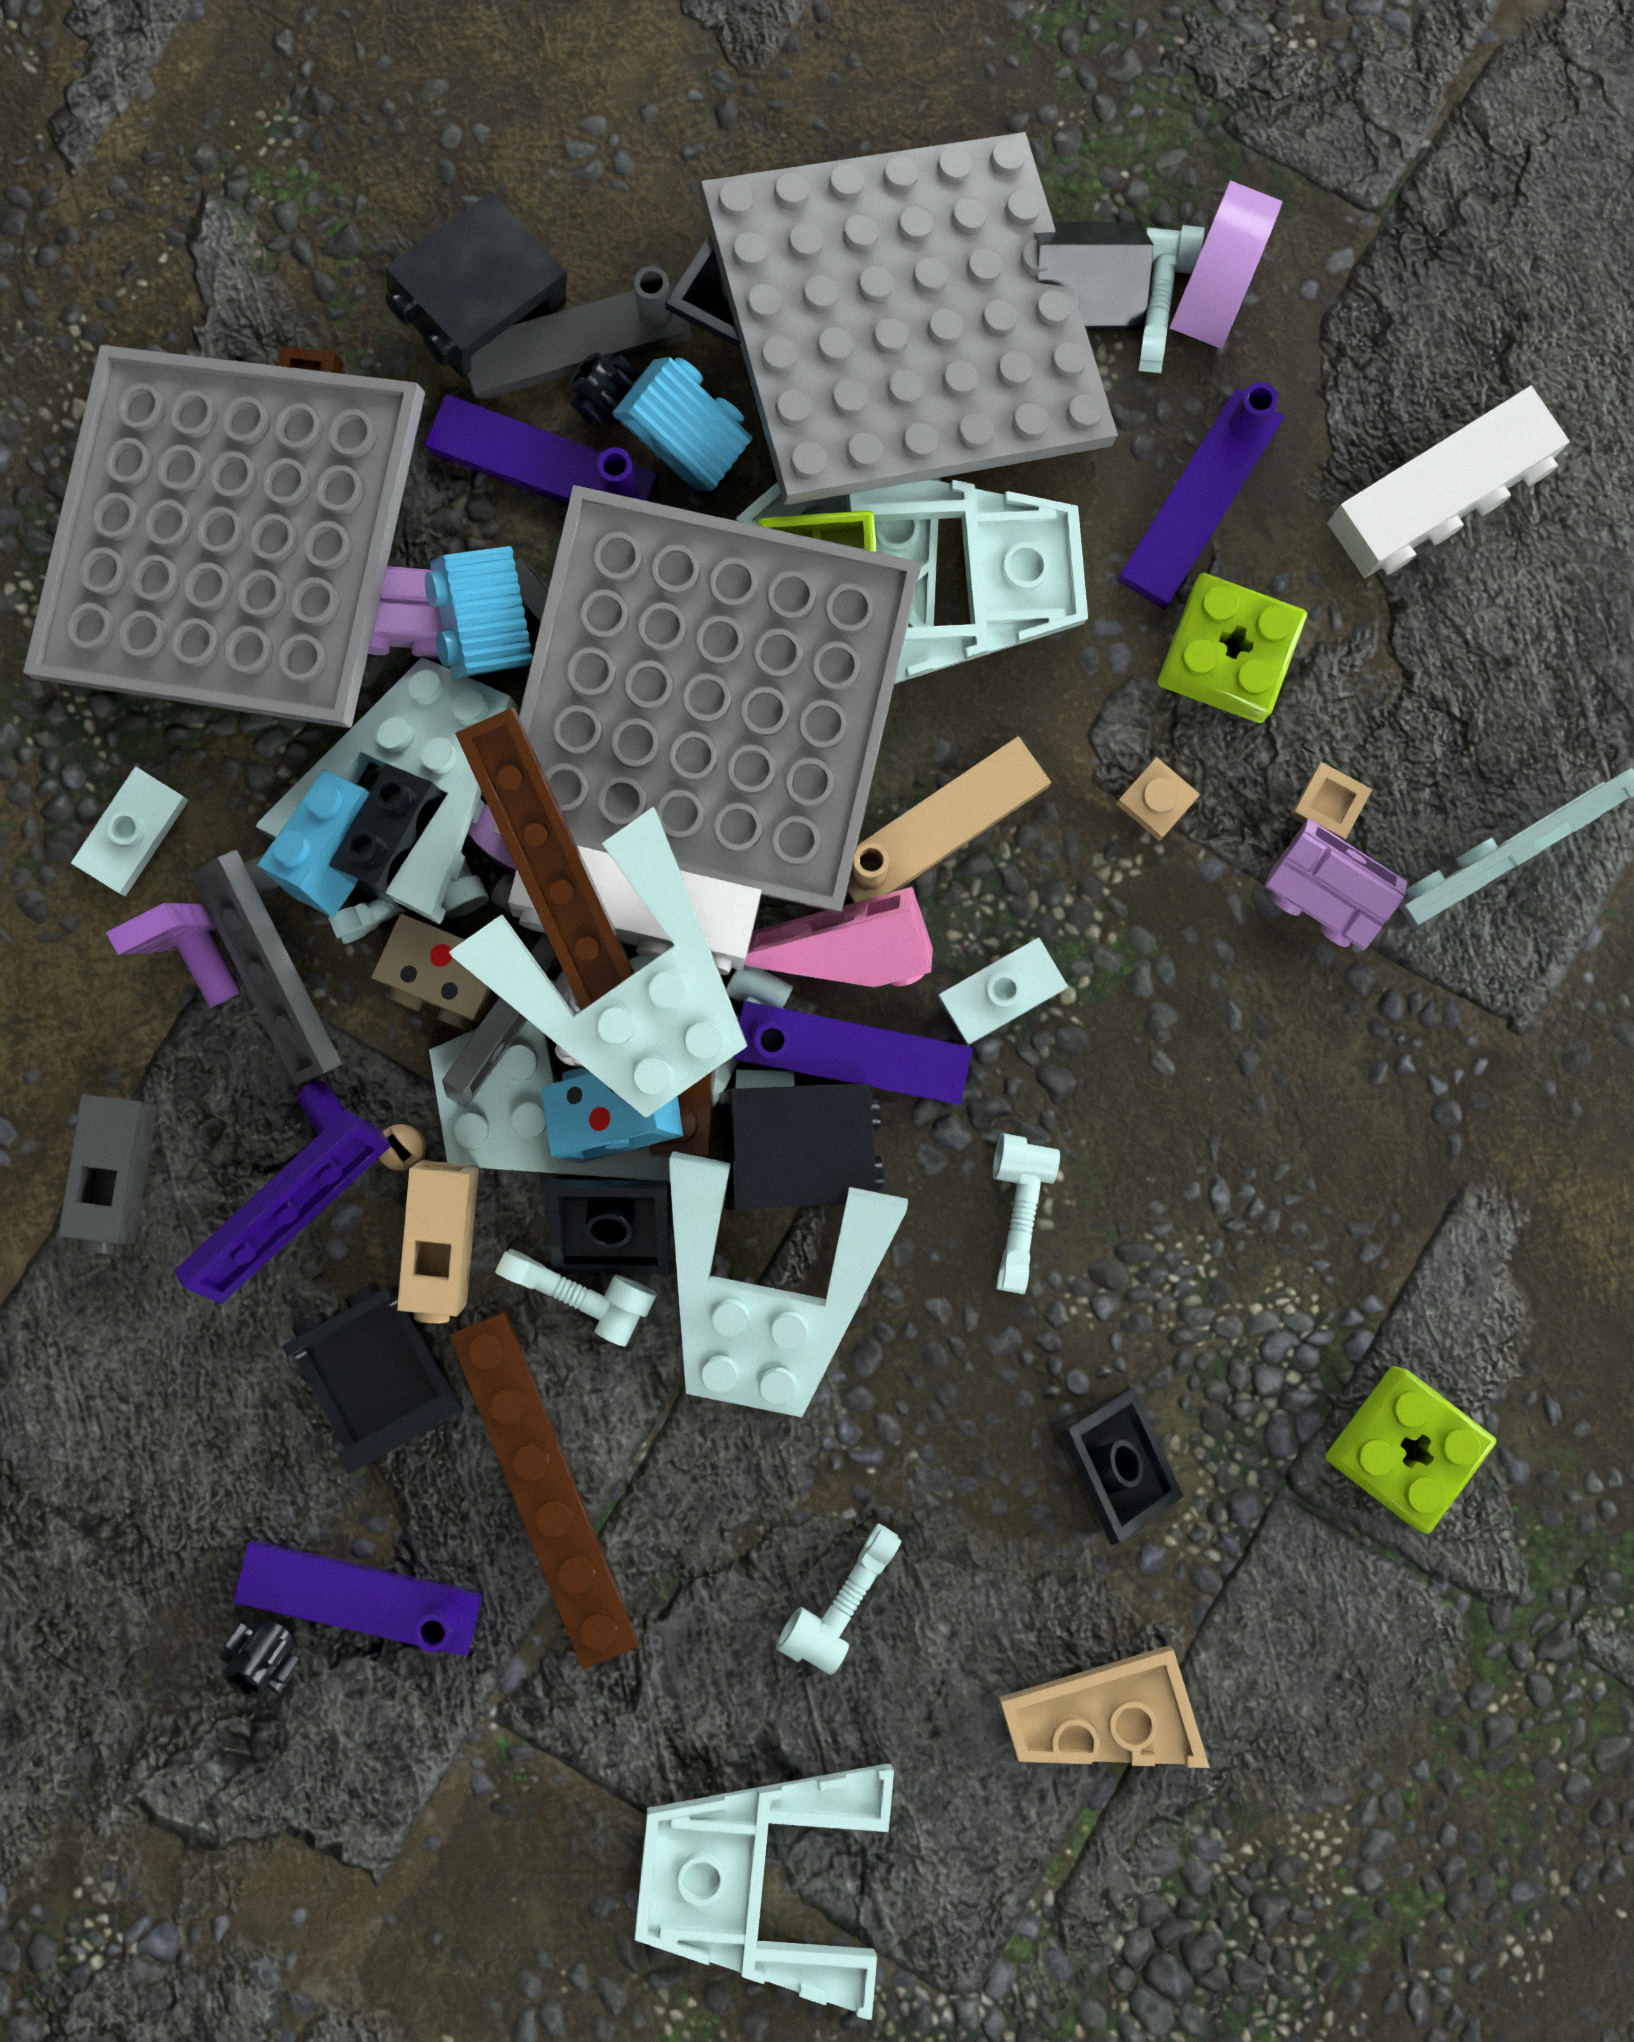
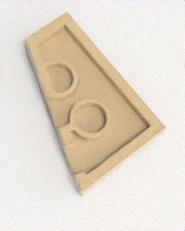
[999,1645,1210,1768]

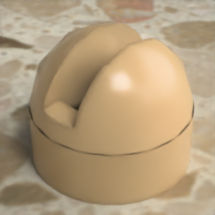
[379,1124,426,1171]

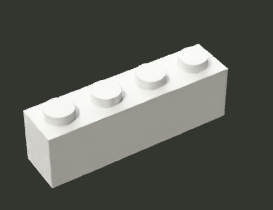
[1327,385,1570,579]
[508,846,762,975]

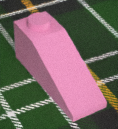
[745,887,933,987]

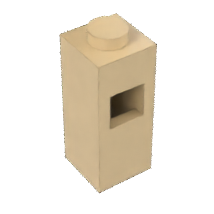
[397,1160,479,1323]

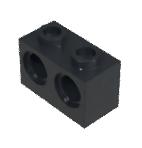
[329,763,447,911]

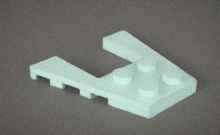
[846,479,1088,684]
[255,657,519,924]
[1399,768,1634,926]
[449,807,747,1118]
[429,955,670,1182]
[669,1151,908,1417]
[635,1764,894,2020]

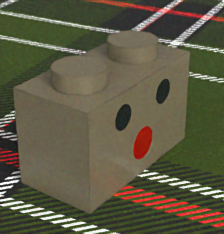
[371,913,500,1033]

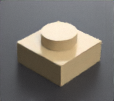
[1116,757,1200,841]
[1290,762,1372,841]

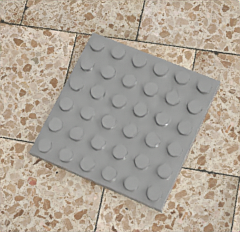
[699,132,1118,506]
[23,345,425,728]
[492,485,922,913]

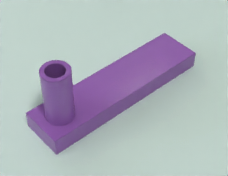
[106,903,242,1008]

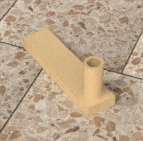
[846,736,1051,903]

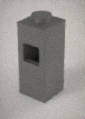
[58,1094,158,1254]

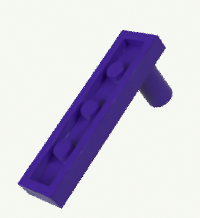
[1117,382,1285,610]
[425,394,659,505]
[732,1000,973,1105]
[174,1081,391,1304]
[233,1540,484,1657]

